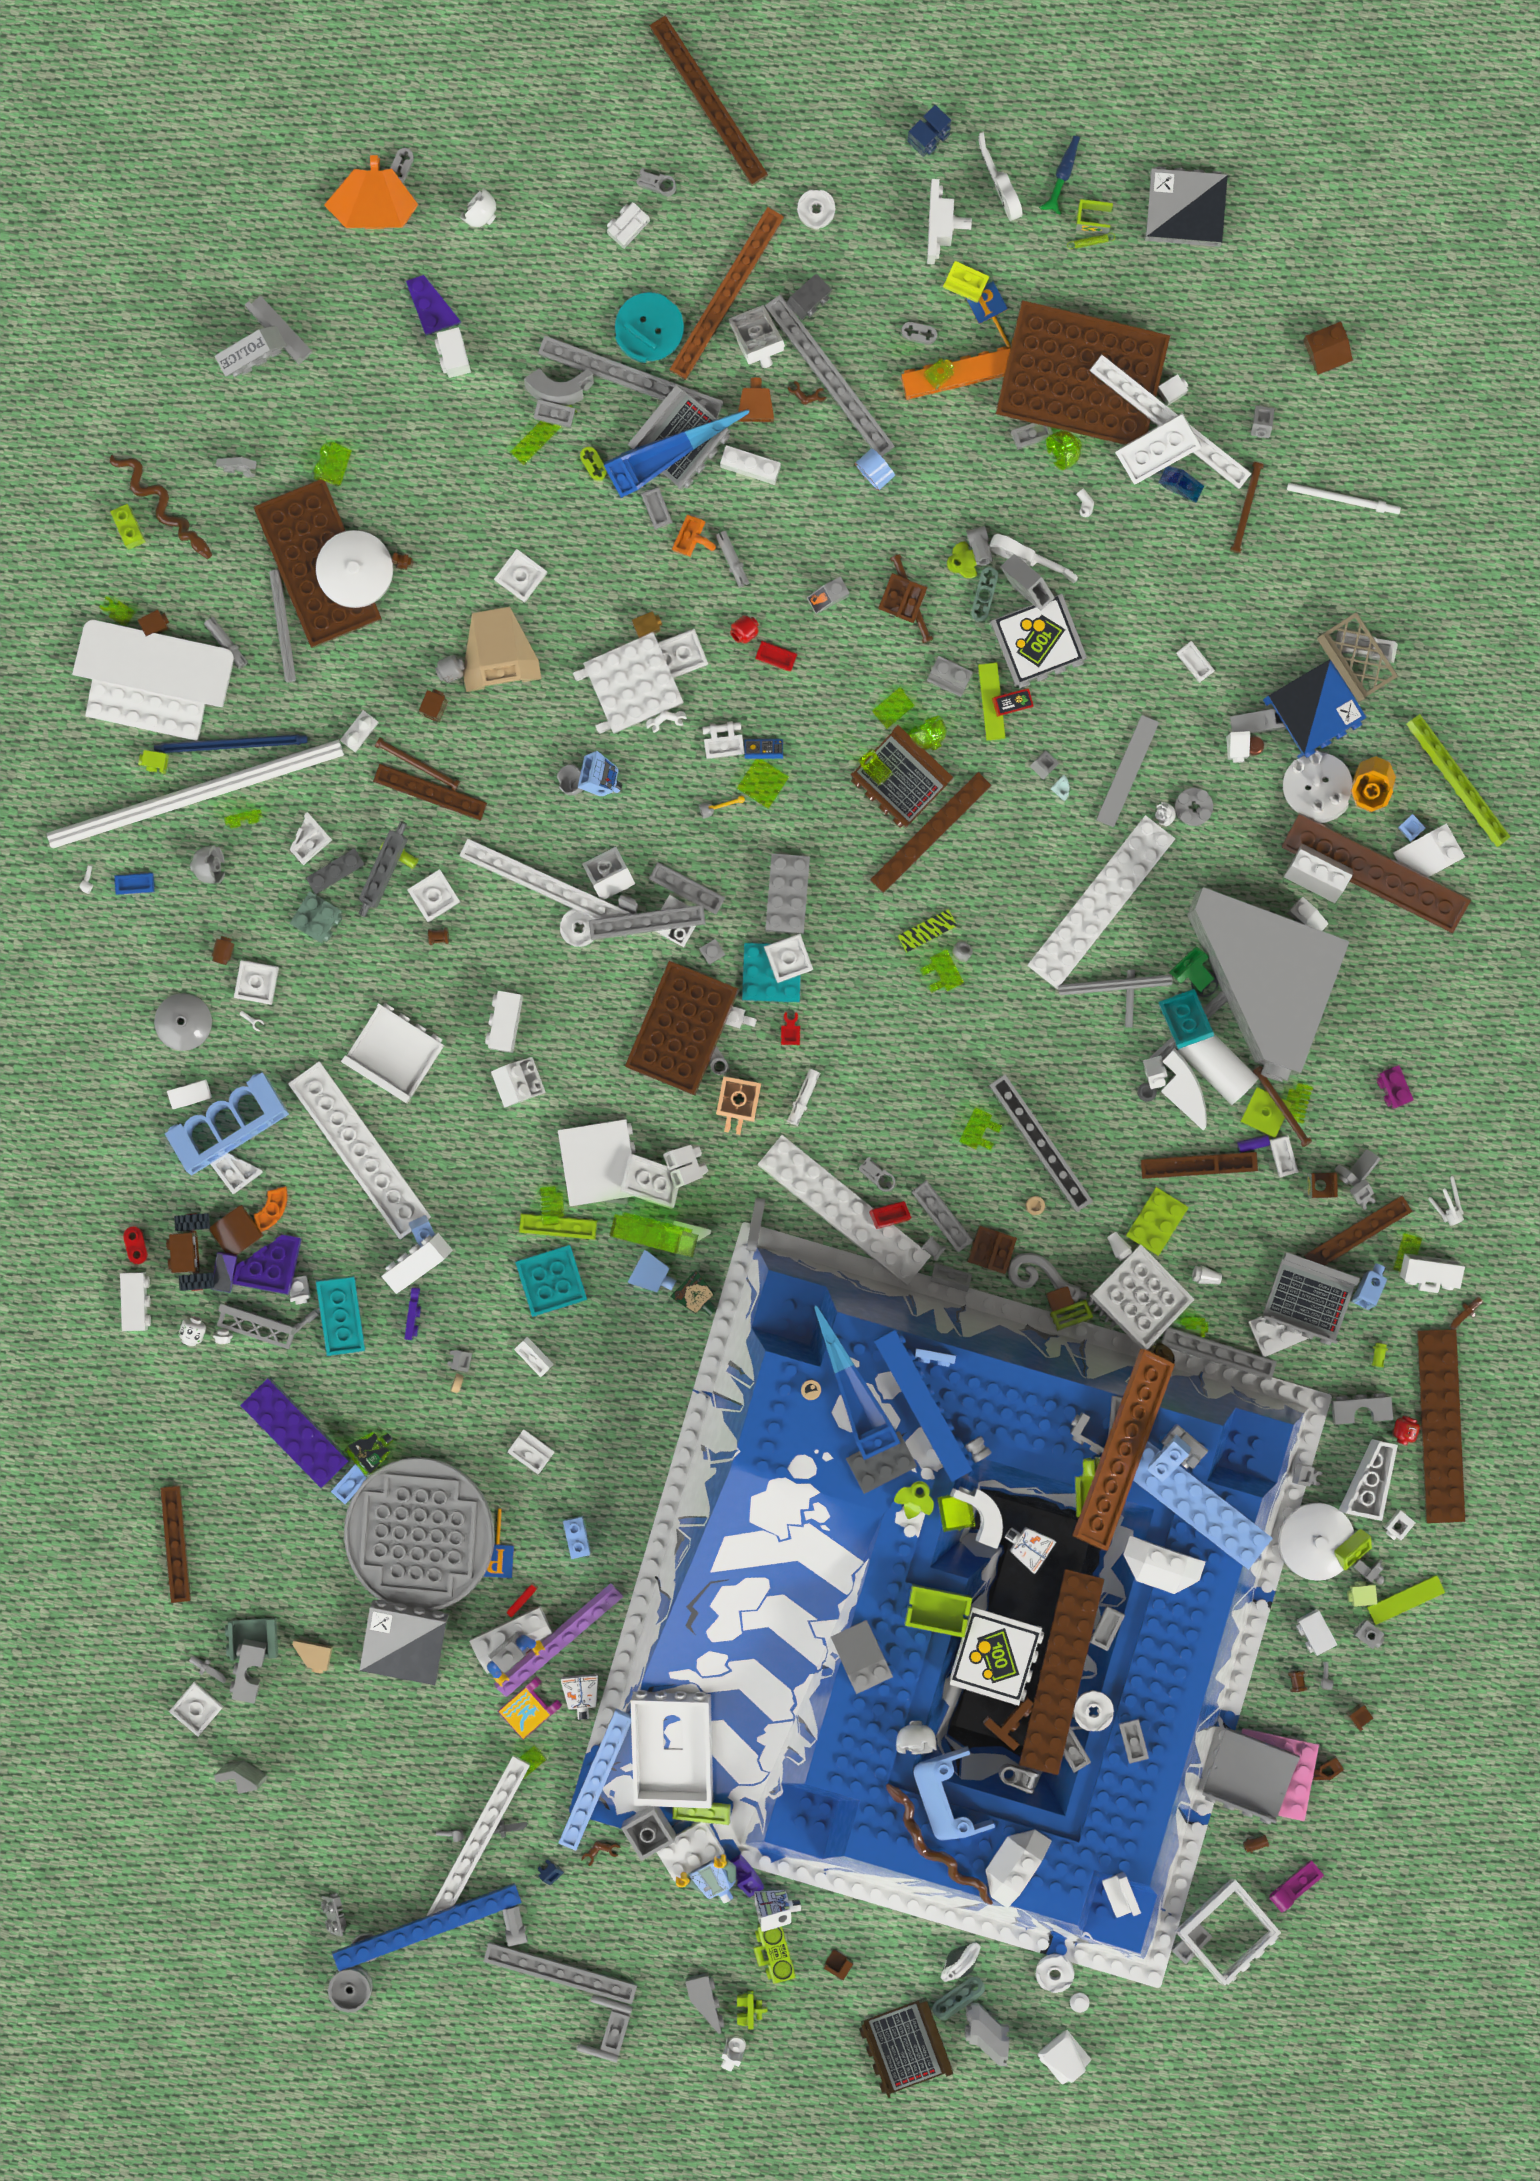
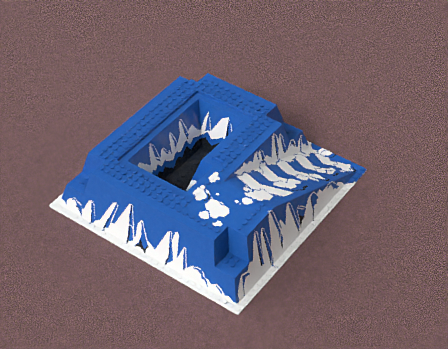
[569,1222,1332,1988]

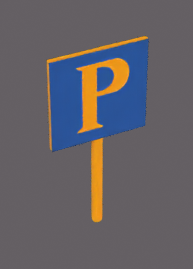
[966,281,1011,349]
[483,1508,514,1578]

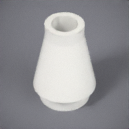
[1107,1232,1133,1261]
[1192,1265,1222,1285]

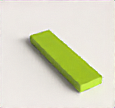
[978,663,1006,741]
[519,1214,597,1240]
[1367,1575,1445,1625]

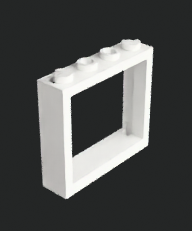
[1175,1879,1281,1985]

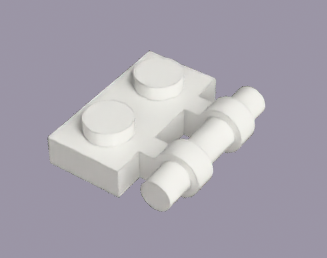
[703,721,744,759]

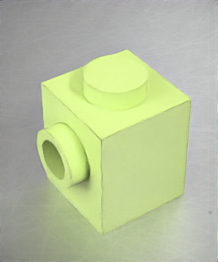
[1347,1581,1378,1607]

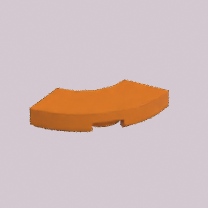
[253,1186,288,1232]

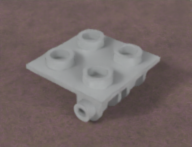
[321,1893,347,1937]

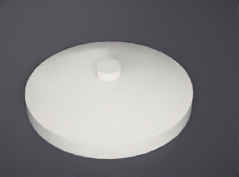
[316,530,393,608]
[1278,1503,1354,1581]

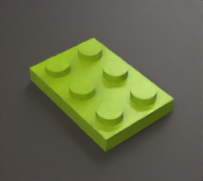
[1126,1187,1189,1256]

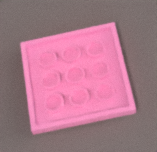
[1242,1728,1319,1821]

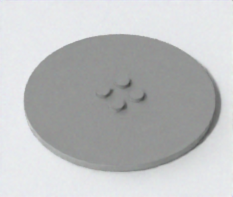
[344,1457,495,1611]

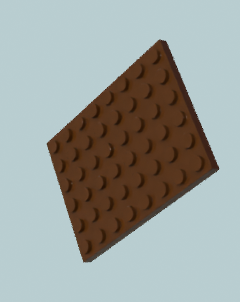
[995,300,1171,445]

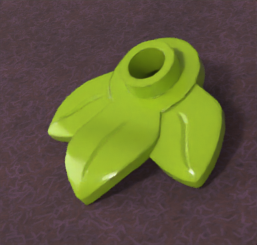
[946,541,977,579]
[894,1481,934,1519]

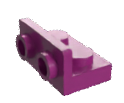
[1376,1065,1414,1109]

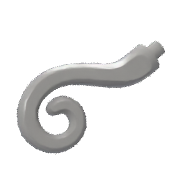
[1008,1253,1087,1302]

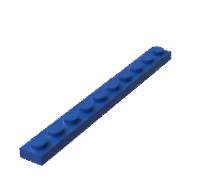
[332,1883,522,1971]

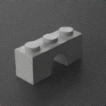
[1331,1393,1393,1425]
[230,1639,267,1704]

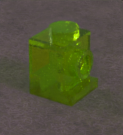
[924,358,954,390]

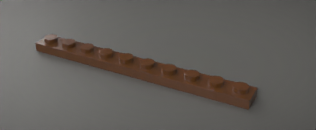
[649,15,768,186]

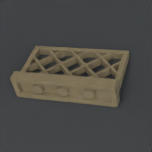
[1317,612,1398,702]

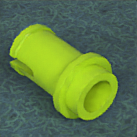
[1372,1343,1388,1367]

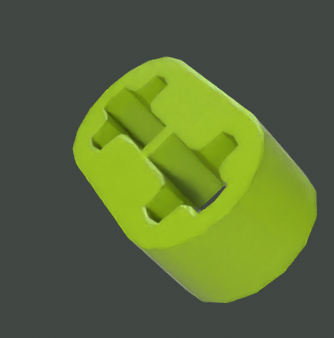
[580,447,607,482]

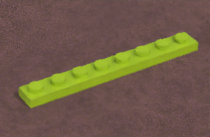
[1406,714,1511,847]

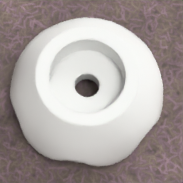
[1155,802,1176,826]

